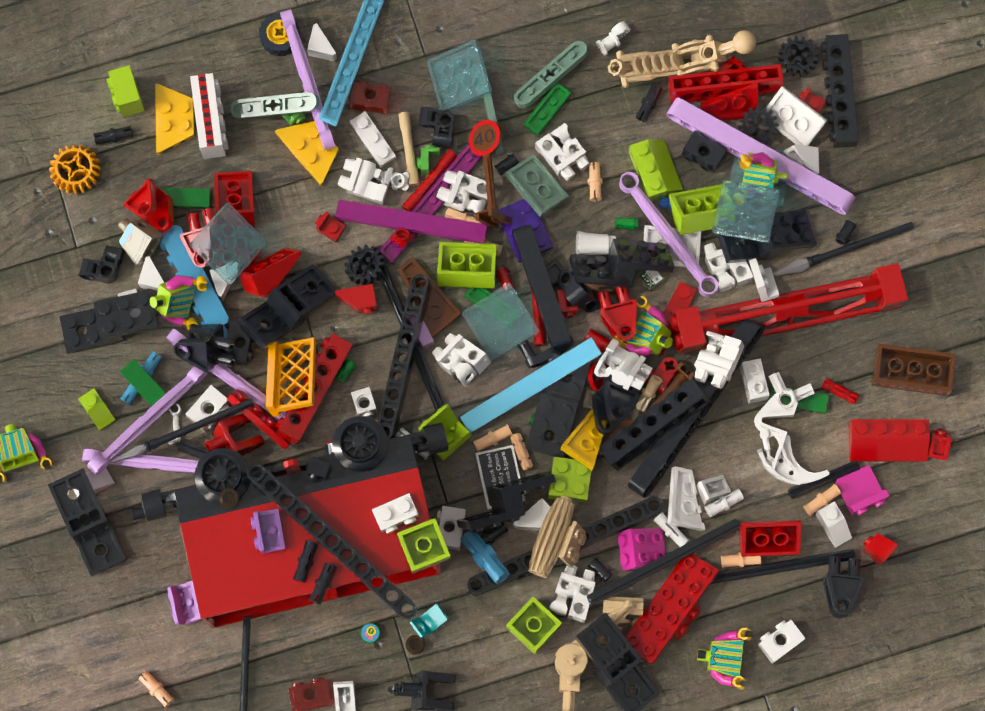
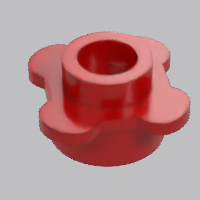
[390,228,413,247]

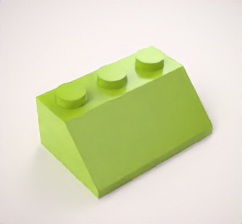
[629,139,683,202]
[669,184,736,235]
[437,242,497,289]

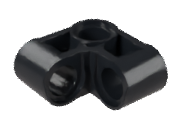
[418,107,454,149]
[78,245,124,284]
[557,269,600,313]

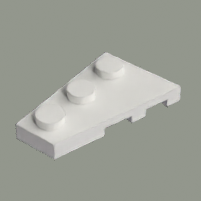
[667,466,705,531]

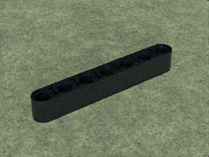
[512,224,572,350]

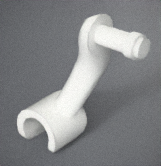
[168,404,182,446]

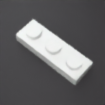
[350,111,396,168]

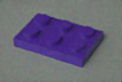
[499,199,553,263]

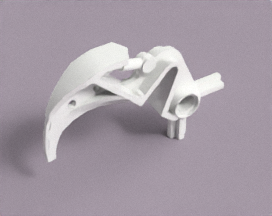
[754,372,830,485]

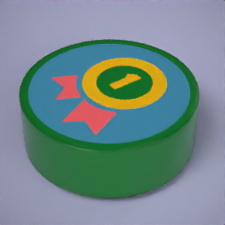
[360,623,380,644]

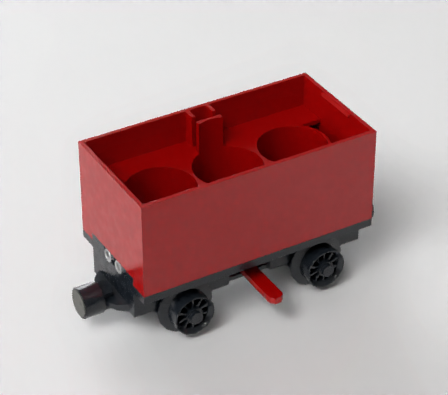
[141,416,449,629]

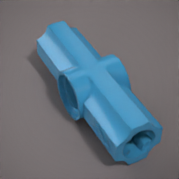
[461,530,510,584]

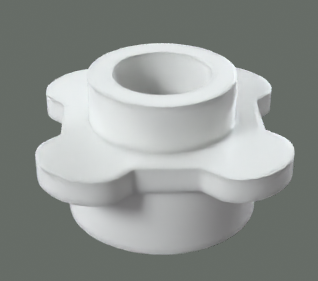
[391,172,410,191]

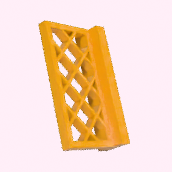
[266,337,316,417]

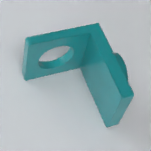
[410,603,449,638]

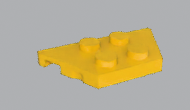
[155,84,195,155]
[275,121,339,186]

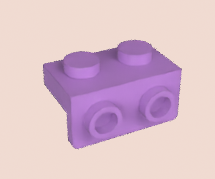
[251,509,286,554]
[167,581,201,625]

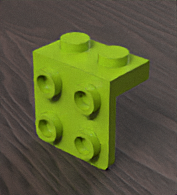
[419,404,472,461]

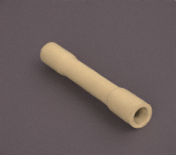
[398,112,420,187]

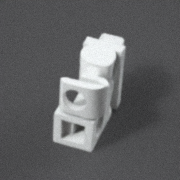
[535,123,589,181]
[338,158,394,205]
[436,170,487,218]
[704,243,753,294]
[694,331,744,389]
[432,333,491,387]
[594,339,653,390]
[549,566,596,623]

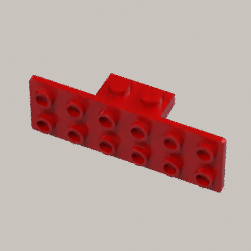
[625,554,719,664]

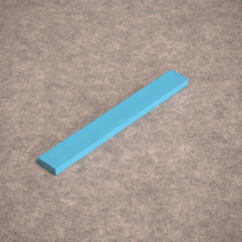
[318,0,384,127]
[460,337,602,433]

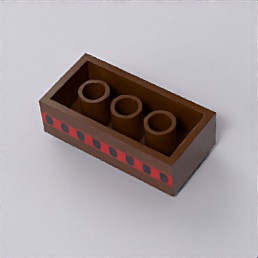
[871,344,956,396]

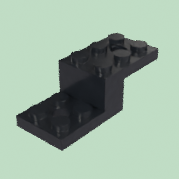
[715,210,817,263]
[569,239,675,288]
[238,264,337,350]
[59,290,159,354]
[525,352,591,458]
[48,468,127,577]
[457,473,556,532]
[574,612,660,711]

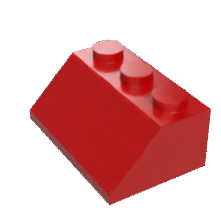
[739,520,801,557]

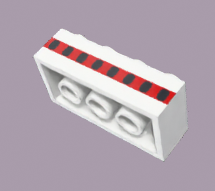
[190,73,228,159]

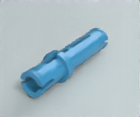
[120,351,163,405]

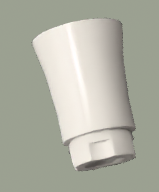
[576,231,616,255]

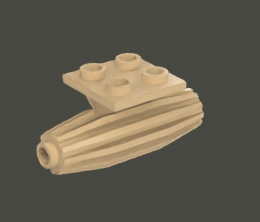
[528,496,586,578]

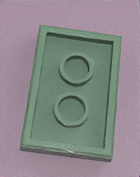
[505,154,569,217]

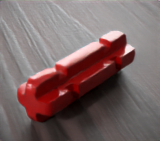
[822,378,859,404]

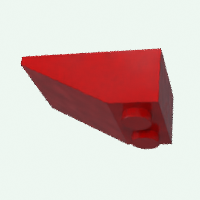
[214,171,255,229]
[237,247,301,297]

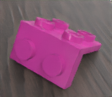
[835,466,889,516]
[618,529,666,571]

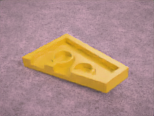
[560,409,607,471]

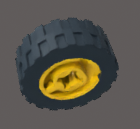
[259,13,301,56]

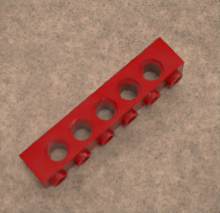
[668,64,783,104]
[275,333,352,445]

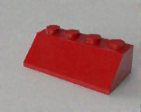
[848,419,930,462]

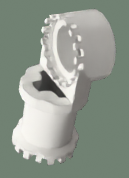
[596,21,631,56]

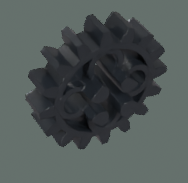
[778,36,819,77]
[738,105,779,145]
[344,245,386,285]

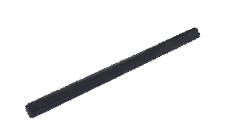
[379,266,444,411]
[587,519,740,605]
[711,549,855,584]

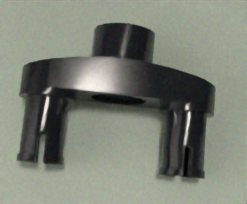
[517,335,574,369]

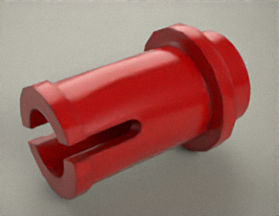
[495,267,515,293]

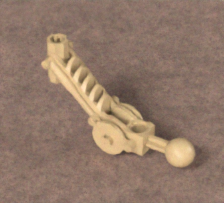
[608,30,756,88]
[555,596,643,711]

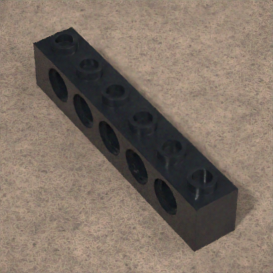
[821,34,859,148]
[599,378,710,471]

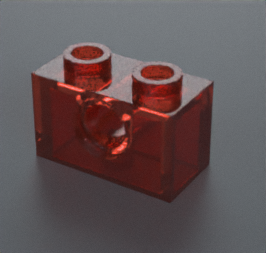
[350,81,391,114]
[288,678,333,711]

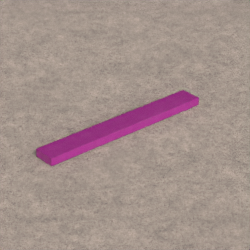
[379,144,483,265]
[335,200,488,244]

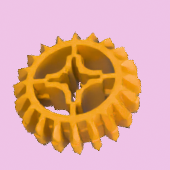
[49,144,101,195]

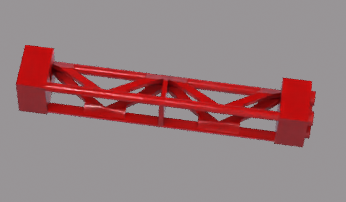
[669,263,908,355]

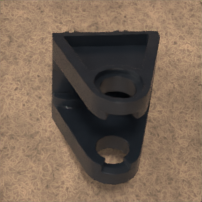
[173,324,236,373]
[592,374,640,435]
[822,556,864,619]
[394,671,456,711]

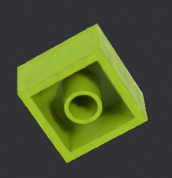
[106,65,145,118]
[548,457,591,504]
[397,518,450,574]
[506,597,562,654]

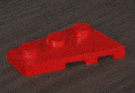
[701,82,758,120]

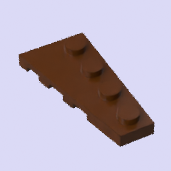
[398,257,461,338]

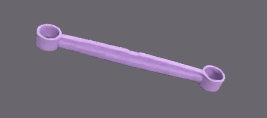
[280,9,335,151]
[619,172,718,297]
[166,329,295,422]
[87,366,208,475]
[82,449,199,473]

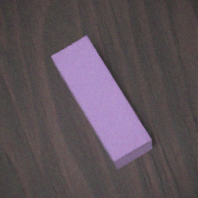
[409,317,434,349]

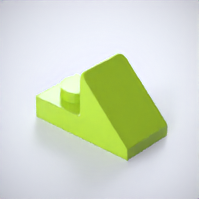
[78,388,116,431]

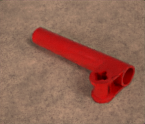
[583,328,678,395]

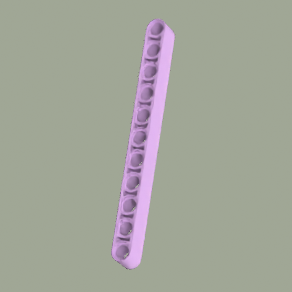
[666,98,855,215]

